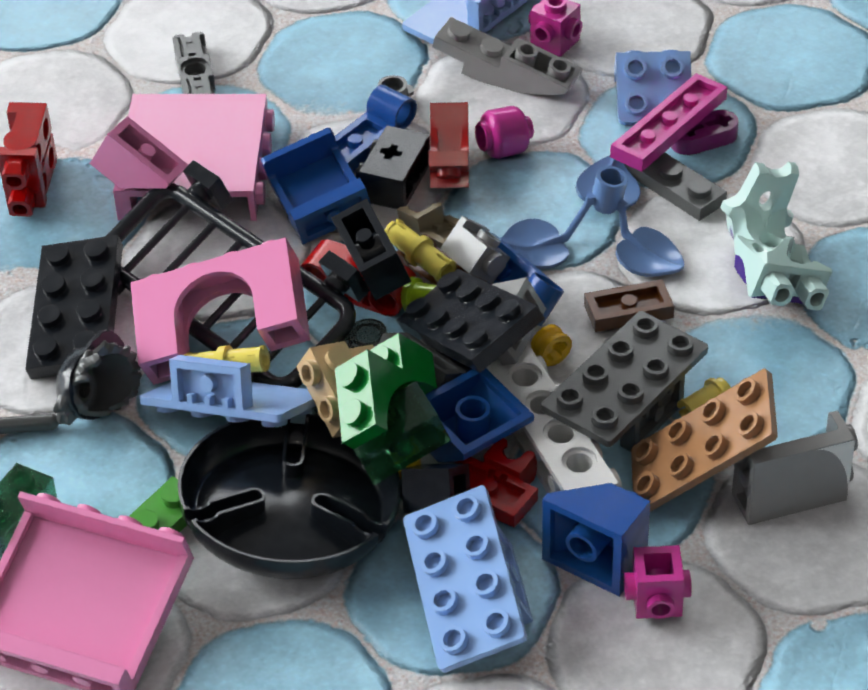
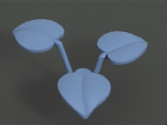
[500,155,684,277]

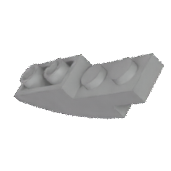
[432,17,583,95]

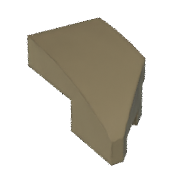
[397,202,459,248]

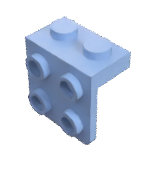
[614,50,691,125]

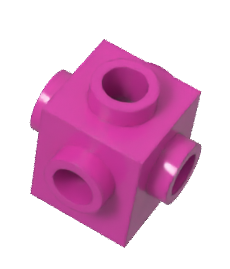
[528,0,582,57]
[624,545,692,619]

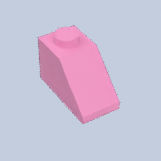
[90,116,188,189]

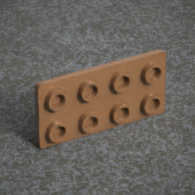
[631,368,778,512]

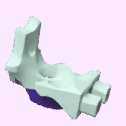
[720,162,832,310]

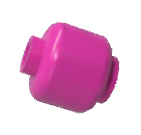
[475,106,534,159]

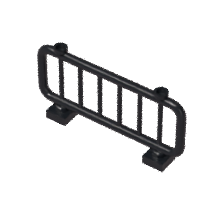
[105,160,370,388]

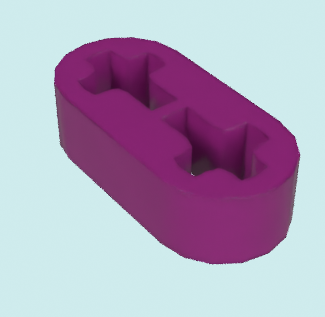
[671,110,739,155]

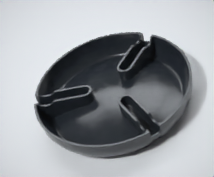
[178,414,401,579]

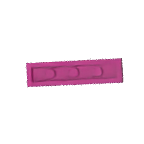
[610,73,728,172]

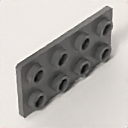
[541,311,708,452]

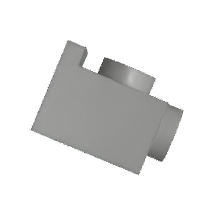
[440,216,510,284]

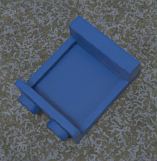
[261,127,372,245]

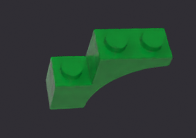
[335,333,437,449]

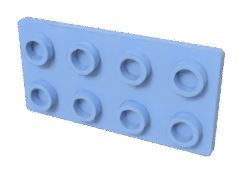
[402,0,528,44]
[140,355,316,427]
[403,485,533,673]

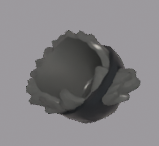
[53,329,142,425]

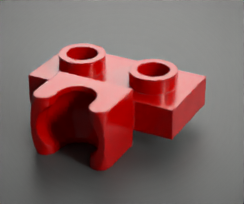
[455,438,538,528]

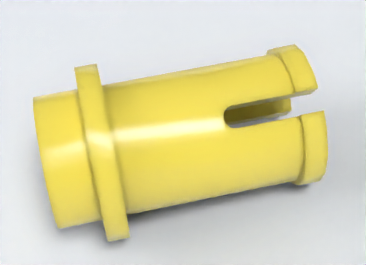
[677,377,731,417]

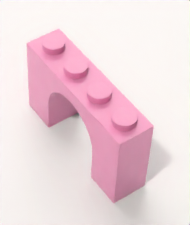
[130,237,310,385]

